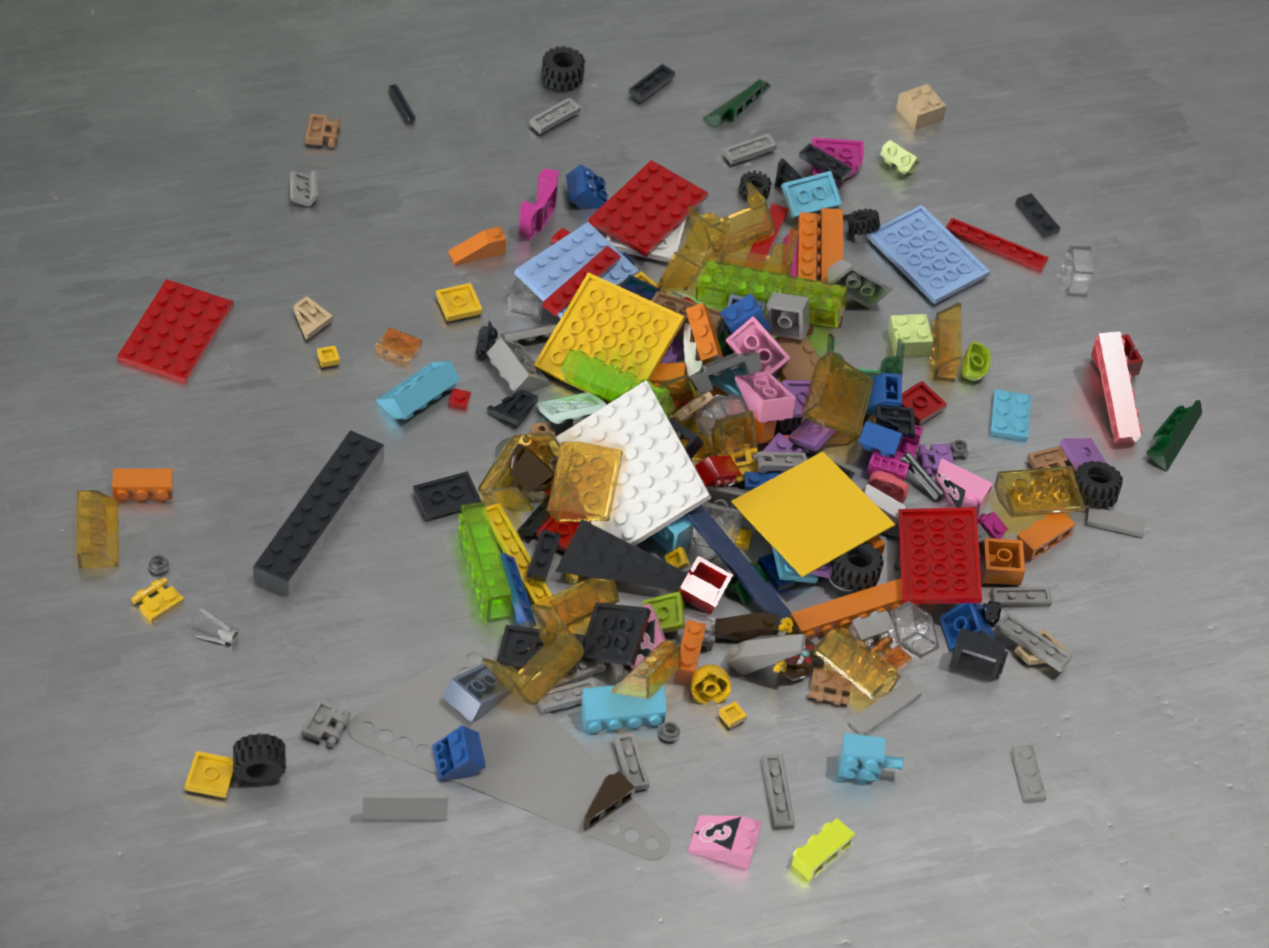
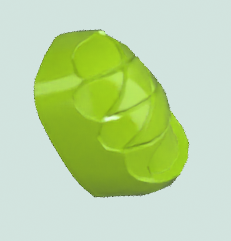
[962,341,991,382]

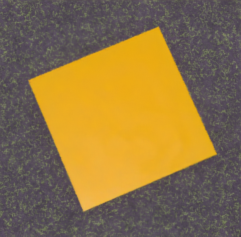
[731,452,895,577]

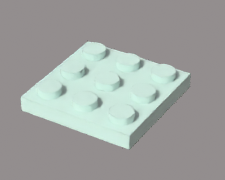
[536,392,606,424]

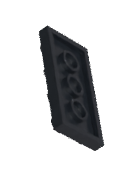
[497,625,585,674]

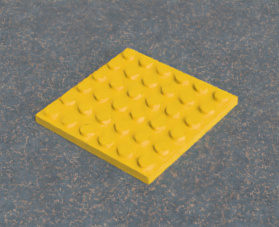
[533,273,685,403]

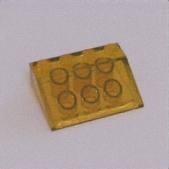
[802,351,874,436]
[547,441,623,521]
[994,466,1086,517]

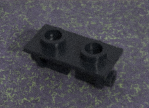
[475,321,498,360]
[983,601,1005,625]

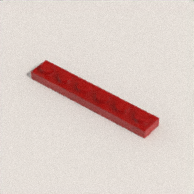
[542,245,621,316]

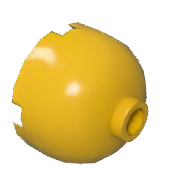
[690,664,731,704]

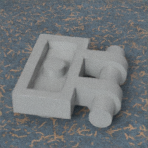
[301,699,351,747]

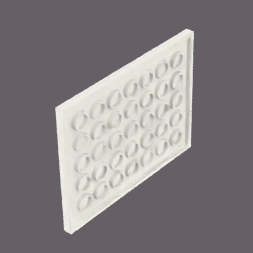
[550,380,712,546]

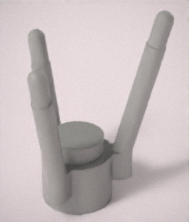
[196,608,239,646]

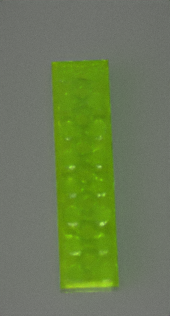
[696,260,847,328]

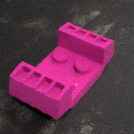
[518,168,559,240]
[866,425,924,482]

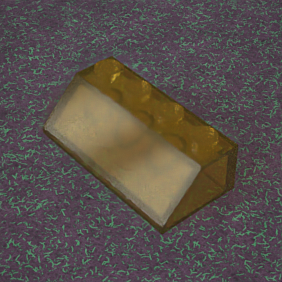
[930,303,962,382]
[77,490,119,568]
[530,578,620,632]
[812,627,902,700]
[611,641,681,699]

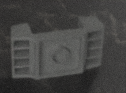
[688,351,762,393]

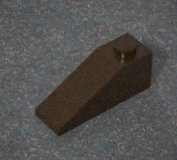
[715,612,779,641]
[583,771,635,831]

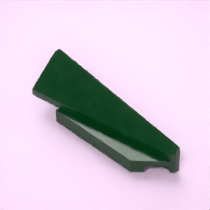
[703,79,771,128]
[1146,400,1202,471]

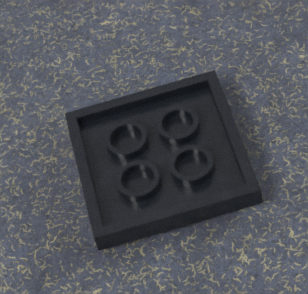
[580,602,651,666]

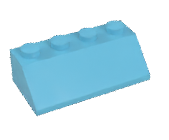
[376,360,461,420]
[580,680,666,732]

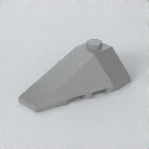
[727,634,806,675]

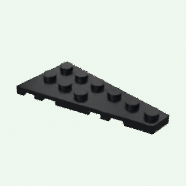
[555,519,688,591]

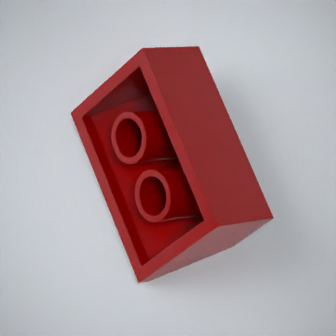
[695,455,742,488]

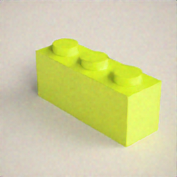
[792,818,855,881]

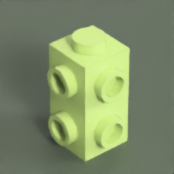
[880,140,922,175]

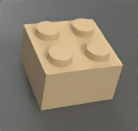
[896,84,946,130]

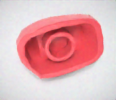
[867,471,909,504]

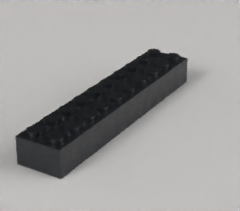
[253,430,384,596]

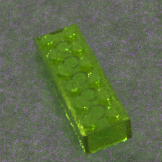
[560,349,675,419]
[457,502,512,623]

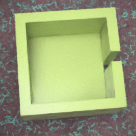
[887,314,933,357]

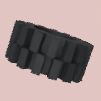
[739,170,772,203]
[847,208,881,236]

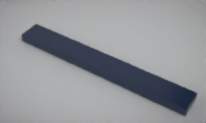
[684,505,791,625]

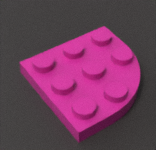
[811,137,864,181]

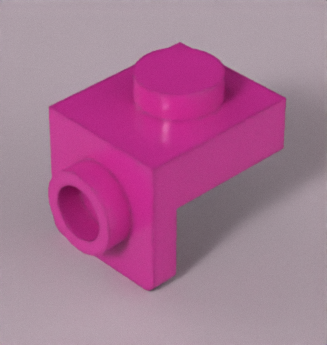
[977,512,1008,539]

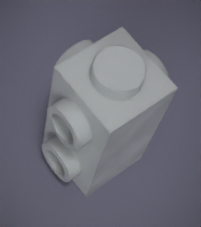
[847,611,895,647]

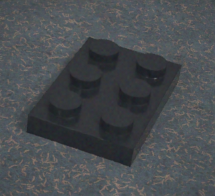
[413,471,481,520]

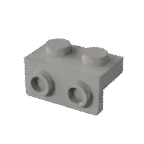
[290,170,319,207]

